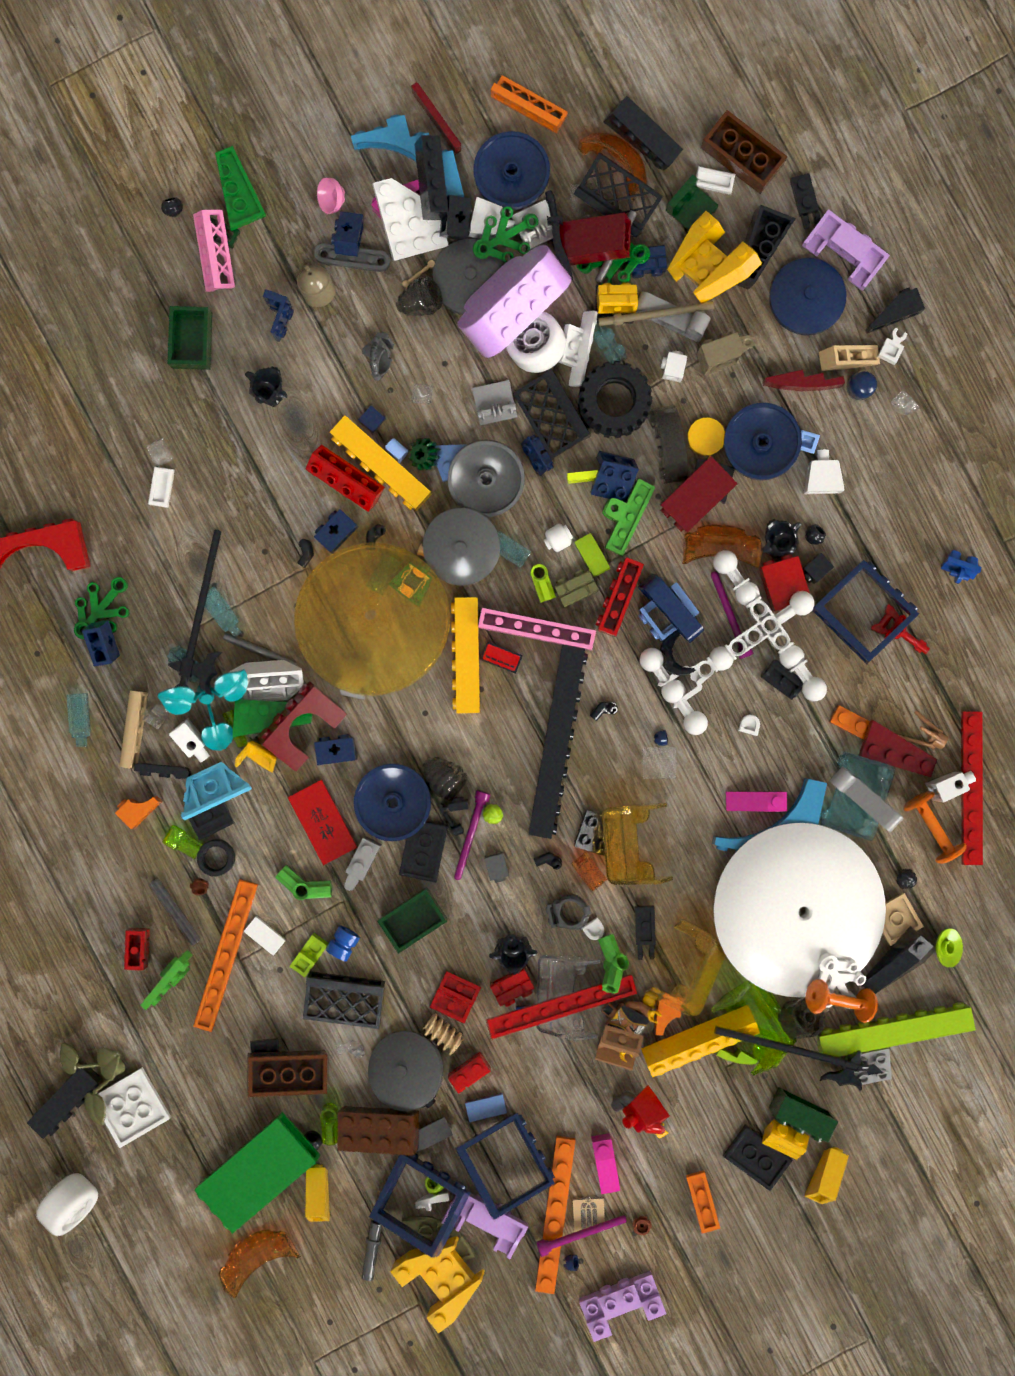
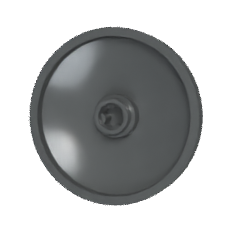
[433,239,505,315]
[448,440,525,517]
[423,507,500,585]
[368,1031,443,1111]

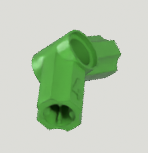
[275,865,332,900]
[598,934,629,994]

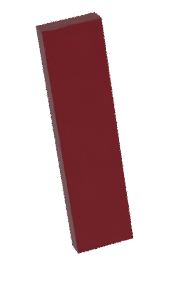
[411,82,461,155]

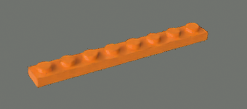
[535,1136,576,1294]

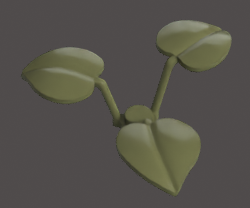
[60,1043,125,1126]

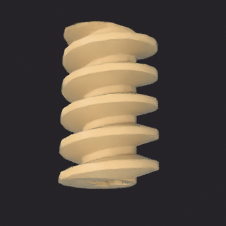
[421,1013,464,1055]

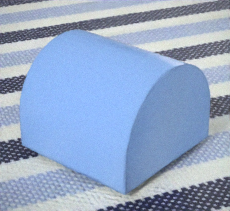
[801,430,820,454]
[385,438,408,464]

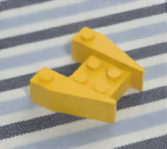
[667,211,762,303]
[390,1236,485,1333]

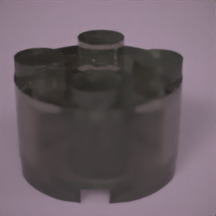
[777,998,825,1040]

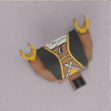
[601,1001,662,1062]

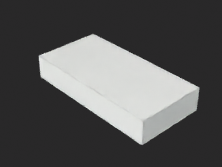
[696,166,735,195]
[148,466,175,508]
[244,916,286,956]

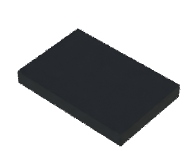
[399,821,448,883]
[723,1125,793,1191]

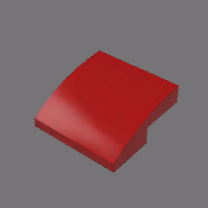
[429,971,481,1024]

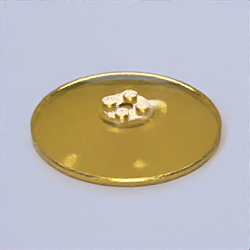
[294,543,450,696]

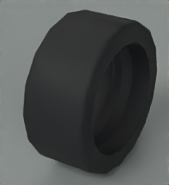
[197,839,235,877]

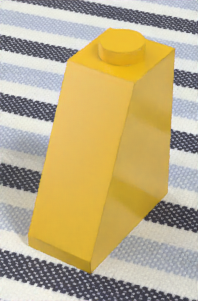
[804,1147,849,1204]
[305,1164,330,1222]

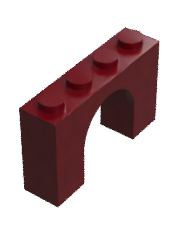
[258,681,347,772]

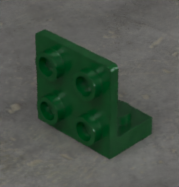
[665,175,719,231]

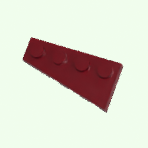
[859,719,937,777]

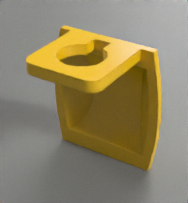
[234,741,277,773]

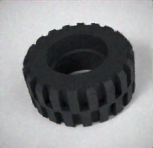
[578,361,652,438]

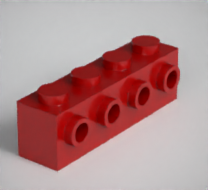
[305,444,385,512]
[595,557,644,637]

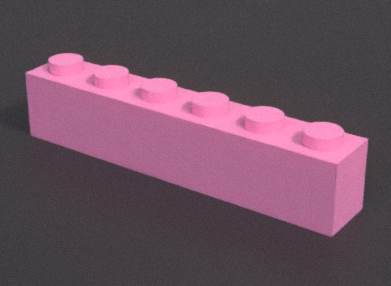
[478,608,596,651]

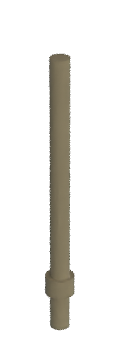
[598,302,714,326]

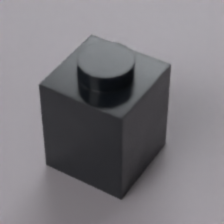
[802,553,834,584]

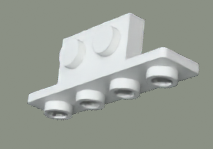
[559,310,598,387]

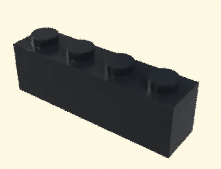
[414,135,448,220]
[27,1063,102,1139]

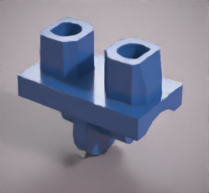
[941,550,982,584]

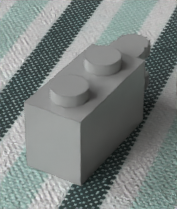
[344,836,382,891]

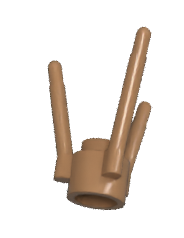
[898,711,948,750]

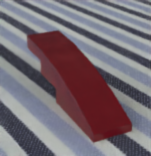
[762,370,845,391]

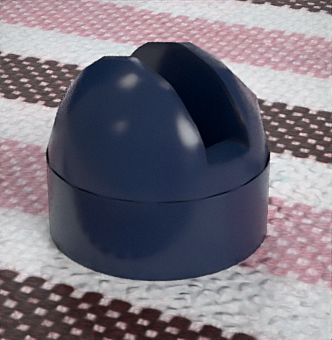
[654,730,668,746]
[563,1255,579,1271]

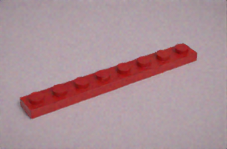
[961,712,983,865]
[486,974,637,1039]

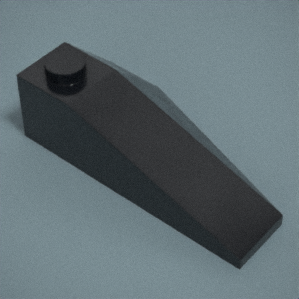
[862,926,936,994]

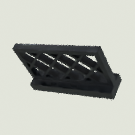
[574,152,664,238]
[513,368,591,459]
[303,971,385,1029]

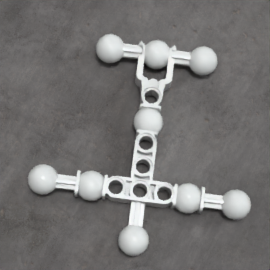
[640,550,827,735]

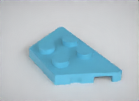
[181,762,252,820]

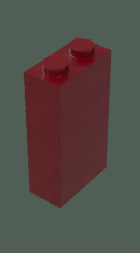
[559,213,631,266]
[660,456,738,532]

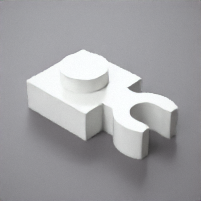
[877,328,907,365]

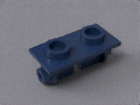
[521,435,554,476]

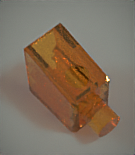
[571,852,608,892]

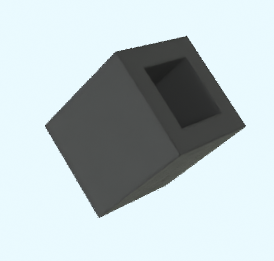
[484,852,509,883]

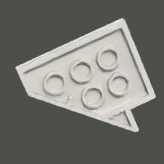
[372,178,449,261]

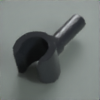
[443,812,464,835]

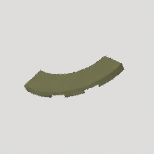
[402,1216,475,1261]

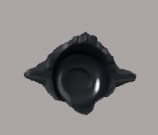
[245,366,287,407]
[762,519,801,559]
[489,934,538,975]

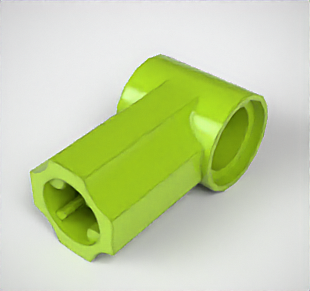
[530,564,556,603]

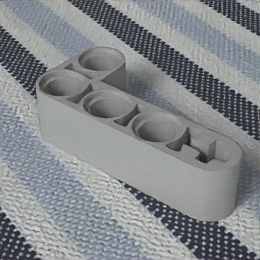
[636,291,711,342]
[830,766,903,833]

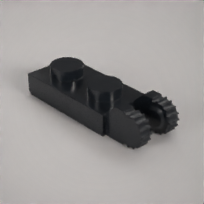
[790,173,821,229]
[134,763,191,779]
[635,905,656,960]

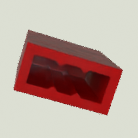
[759,554,810,612]

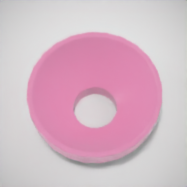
[317,178,345,214]

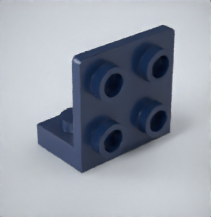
[263,289,294,342]
[590,451,639,502]

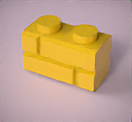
[596,283,638,314]
[762,1119,809,1160]

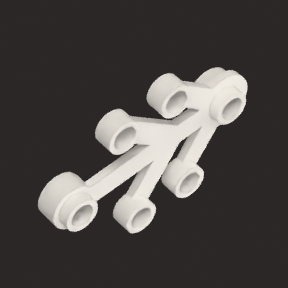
[818,954,866,1009]

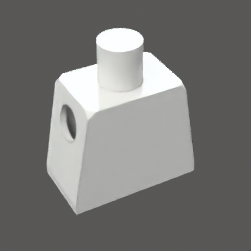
[469,197,515,240]
[804,449,844,494]
[169,718,210,763]
[925,771,976,802]

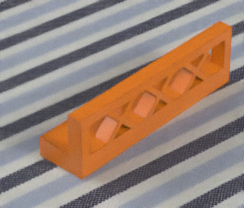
[491,75,568,134]

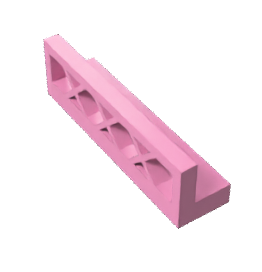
[193,210,235,292]

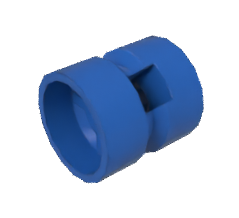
[325,925,360,962]

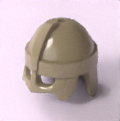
[297,264,336,307]

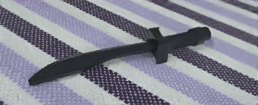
[545,190,573,280]

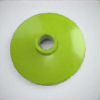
[936,928,963,967]

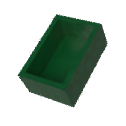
[167,306,212,370]
[377,887,448,954]
[769,1087,838,1143]

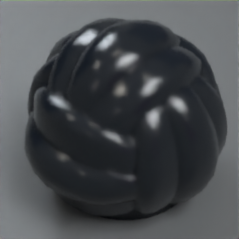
[161,197,183,217]
[805,524,826,545]
[896,869,917,889]
[304,1131,323,1150]

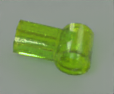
[162,825,203,859]
[320,1103,339,1146]

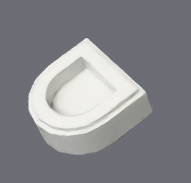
[738,715,760,736]
[582,917,604,940]

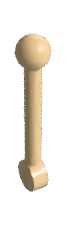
[402,260,435,288]

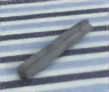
[149,879,200,945]

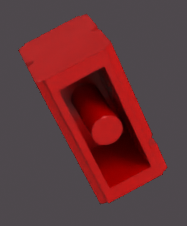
[124,928,150,970]
[490,967,535,1007]
[448,1052,491,1094]

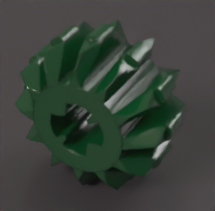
[408,438,441,470]

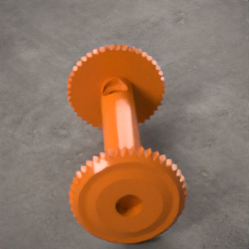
[904,791,967,864]
[805,979,878,1023]

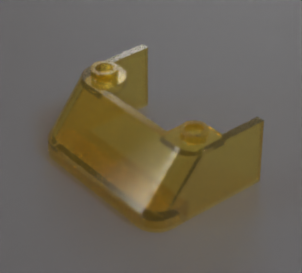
[602,803,673,885]
[645,920,726,1017]

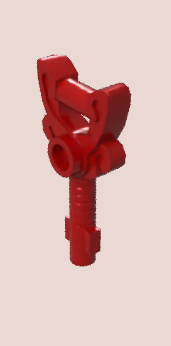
[871,604,930,654]

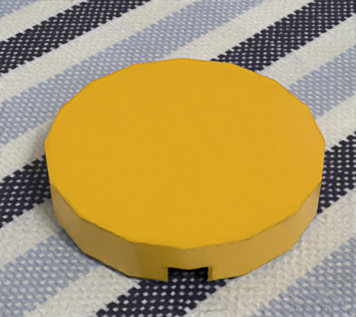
[687,418,725,456]

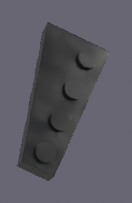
[603,96,683,171]
[736,205,796,289]

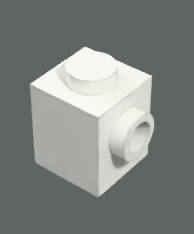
[661,351,687,382]

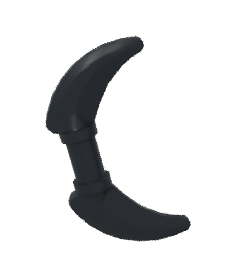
[660,631,696,675]

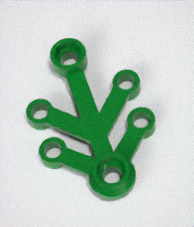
[473,207,538,263]
[576,242,650,285]
[74,577,130,639]

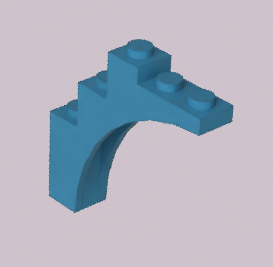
[351,114,464,197]
[712,778,827,853]

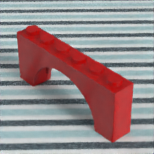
[0,519,91,571]

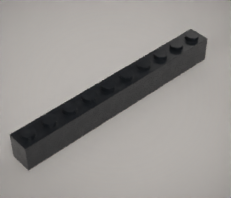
[528,645,588,839]

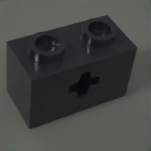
[439,195,472,240]

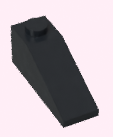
[866,287,925,333]

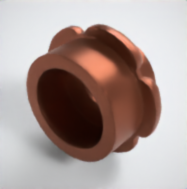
[190,878,209,895]
[633,1216,652,1235]

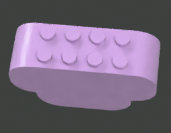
[458,245,571,358]

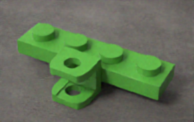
[602,479,655,556]
[140,950,193,1010]

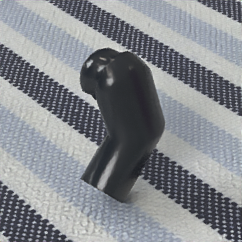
[366,524,386,550]
[297,539,314,568]
[589,702,618,721]
[533,852,562,870]

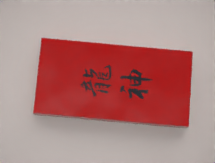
[288,780,358,865]

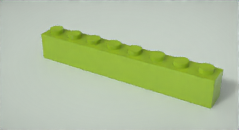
[816,1002,976,1057]

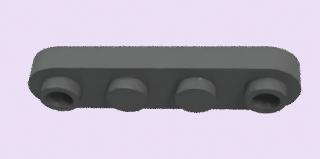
[314,243,390,272]

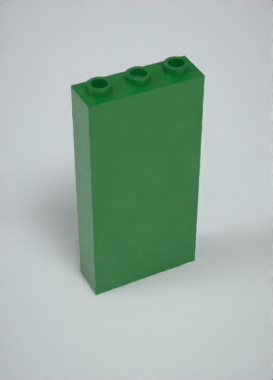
[194,1111,321,1234]

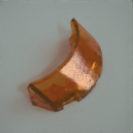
[578,133,647,201]
[682,524,763,568]
[219,1229,301,1298]

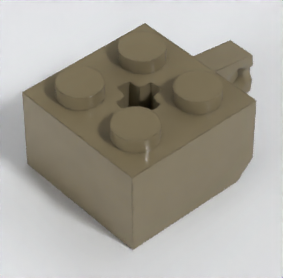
[696,332,754,376]

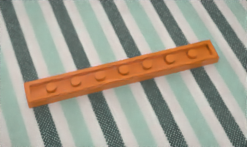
[193,879,258,1032]

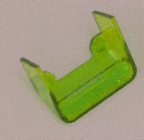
[711,980,797,1076]

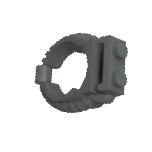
[362,332,394,381]
[546,894,591,930]

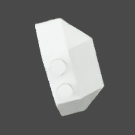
[229,660,304,701]

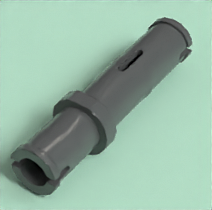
[361,1220,382,1281]

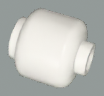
[544,524,573,552]

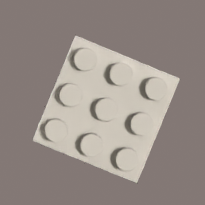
[97,1067,171,1148]

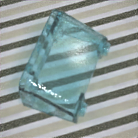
[820,751,895,841]

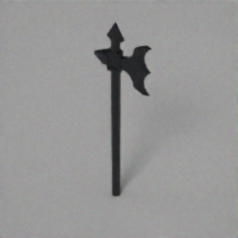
[168,529,222,695]
[714,1026,884,1091]

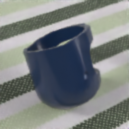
[846,371,877,400]

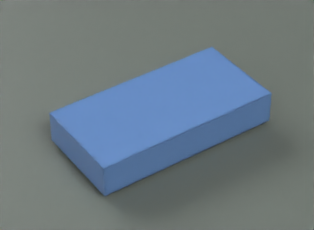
[465,1093,507,1122]

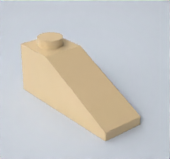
[819,345,880,371]

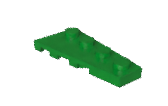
[215,146,266,231]
[232,699,312,738]

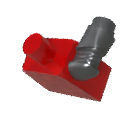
[611,1085,670,1138]

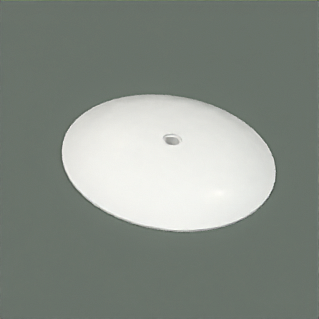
[714,823,886,997]

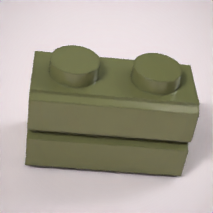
[554,569,599,608]

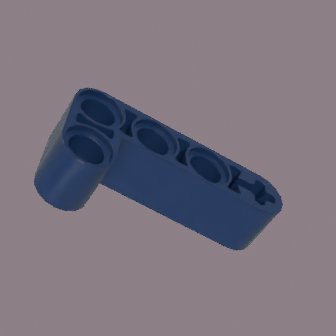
[638,574,704,643]

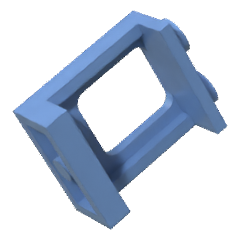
[638,582,700,641]

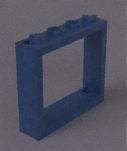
[812,560,919,664]
[455,1113,555,1220]
[369,1154,471,1258]

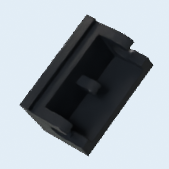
[761,660,803,700]

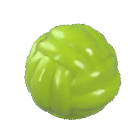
[482,804,503,824]
[425,1177,444,1194]

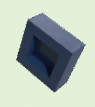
[358,406,386,433]

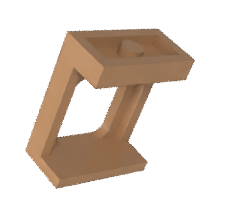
[595,1025,643,1070]

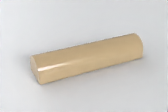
[119,690,148,768]

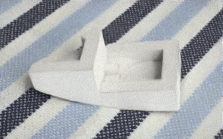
[415,1188,450,1211]

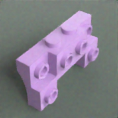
[802,209,890,291]
[442,1193,528,1259]
[579,1271,666,1342]

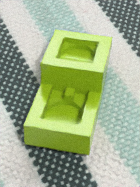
[574,533,610,578]
[289,933,329,978]
[715,1047,758,1065]

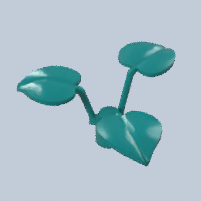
[158,669,248,751]

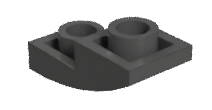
[417,1117,453,1152]

